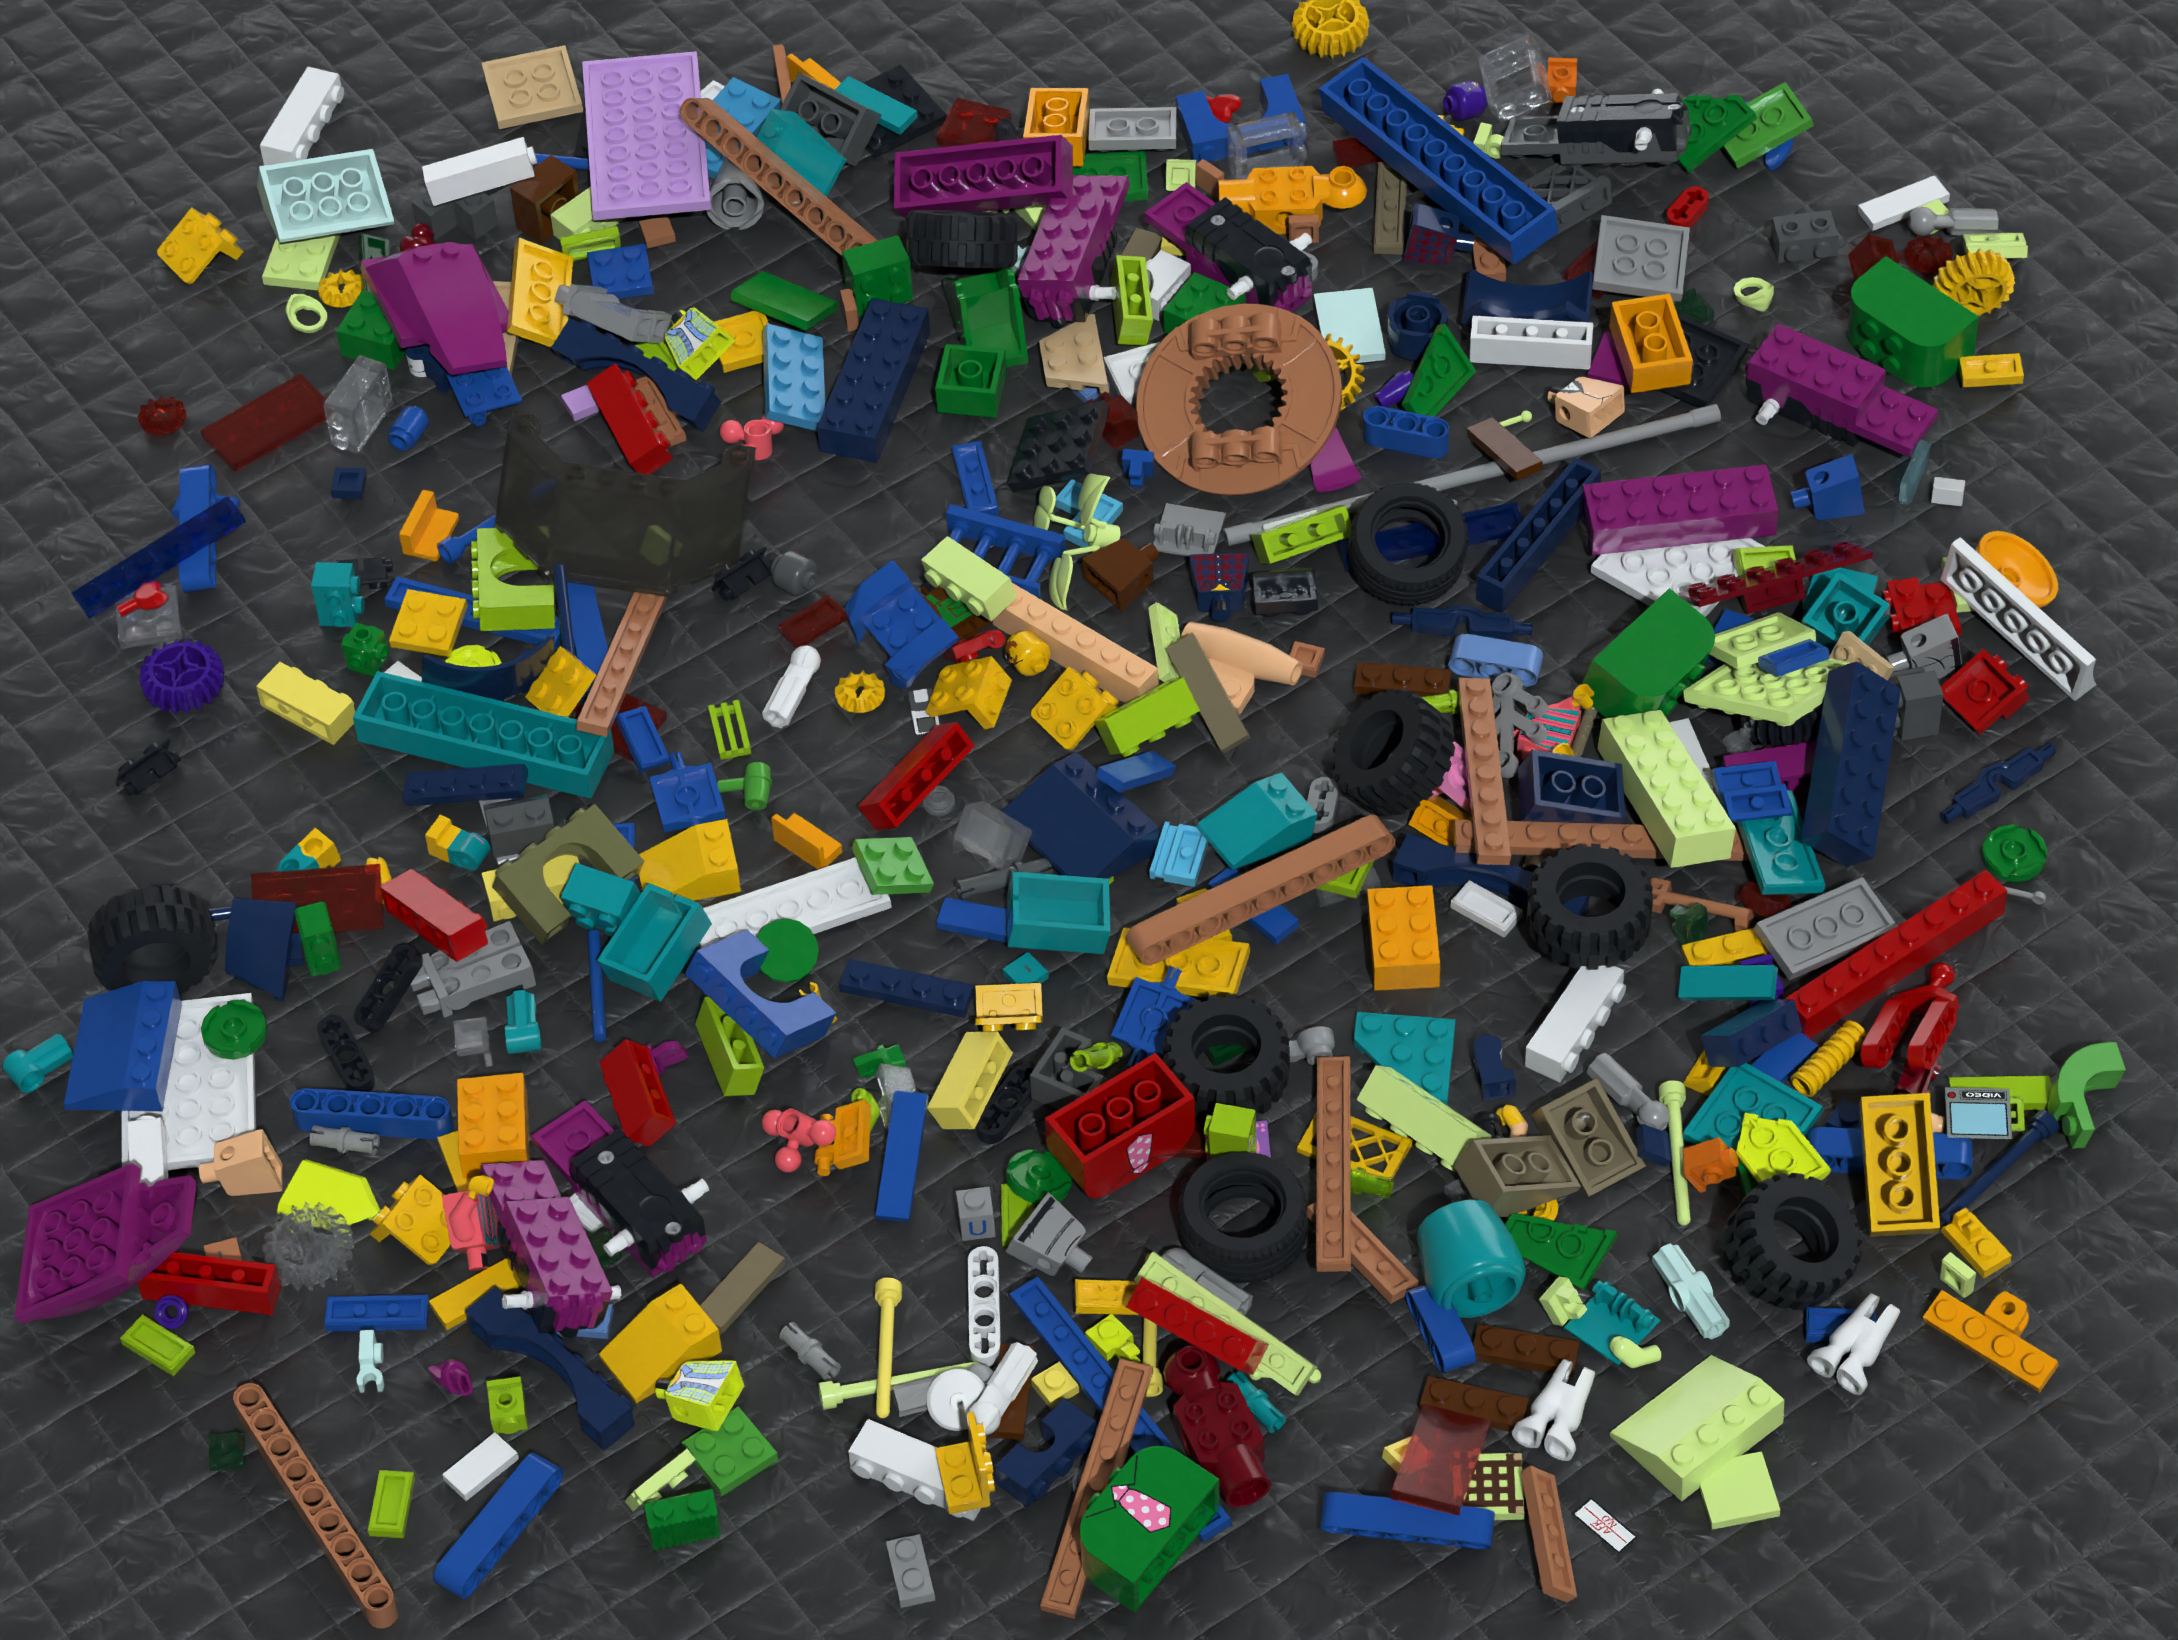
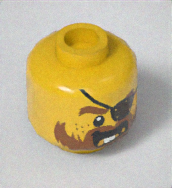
[1005,630,1051,676]

